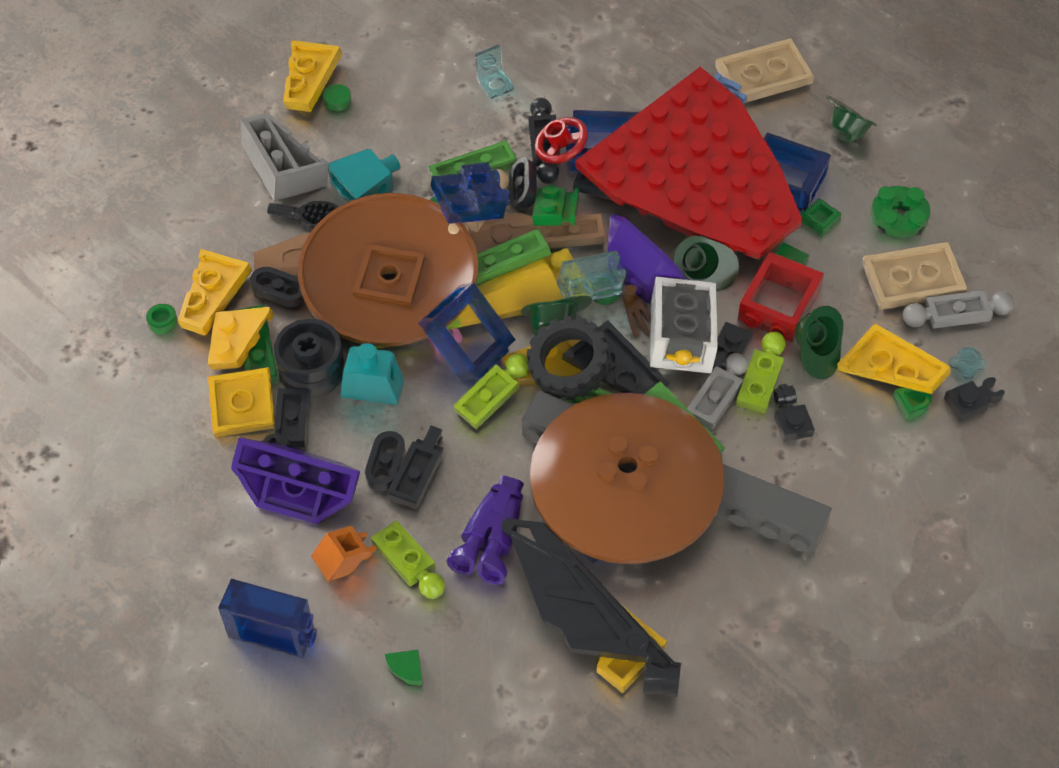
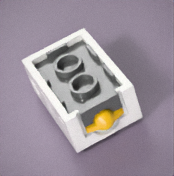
[650,277,718,373]

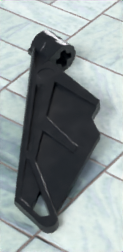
[502,518,681,697]

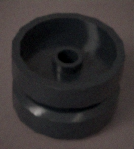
[273,318,345,398]

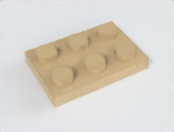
[715,38,814,103]
[862,242,968,310]

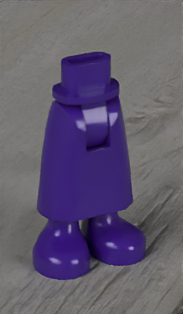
[446,475,524,585]

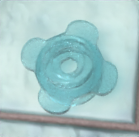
[949,347,986,379]

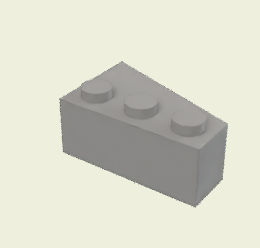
[241,113,329,201]

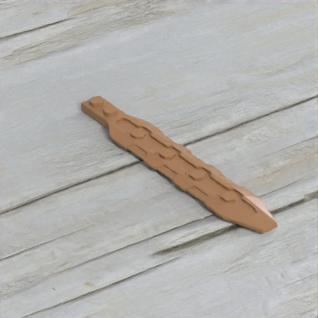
[254,213,605,277]

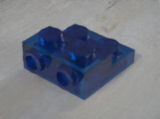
[430,163,510,224]

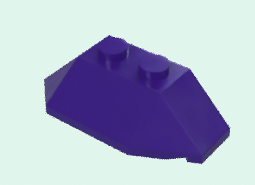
[607,213,689,304]
[231,437,360,524]

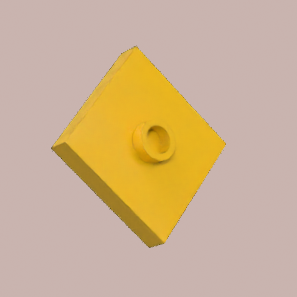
[208,367,275,437]

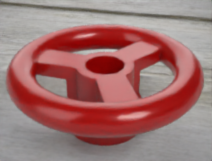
[535,117,588,164]

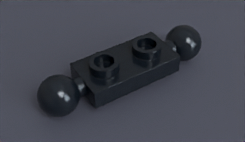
[528,97,561,184]

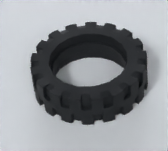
[527,316,612,400]

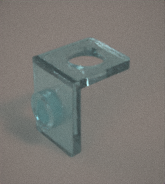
[475,45,514,99]

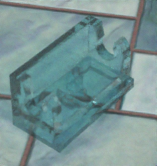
[557,251,626,300]

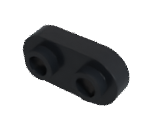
[508,157,537,210]
[250,267,304,307]
[365,431,406,491]

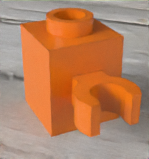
[311,525,377,582]

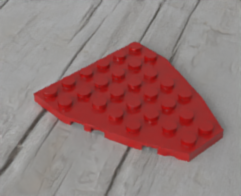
[575,66,802,260]

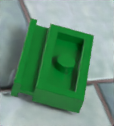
[532,186,580,226]

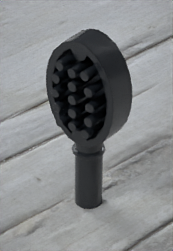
[267,201,339,232]

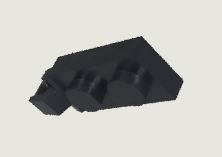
[387,425,444,510]

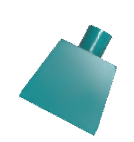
[328,149,401,203]
[340,343,404,406]

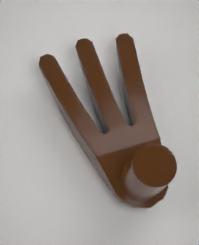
[622,284,651,339]

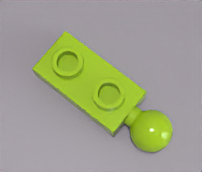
[736,332,786,415]
[453,353,530,430]
[370,520,445,599]

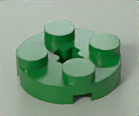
[870,186,930,238]

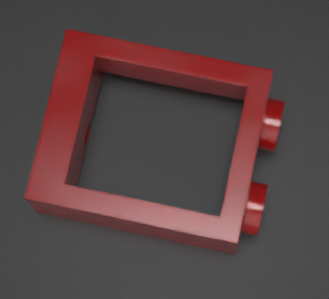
[737,251,824,343]

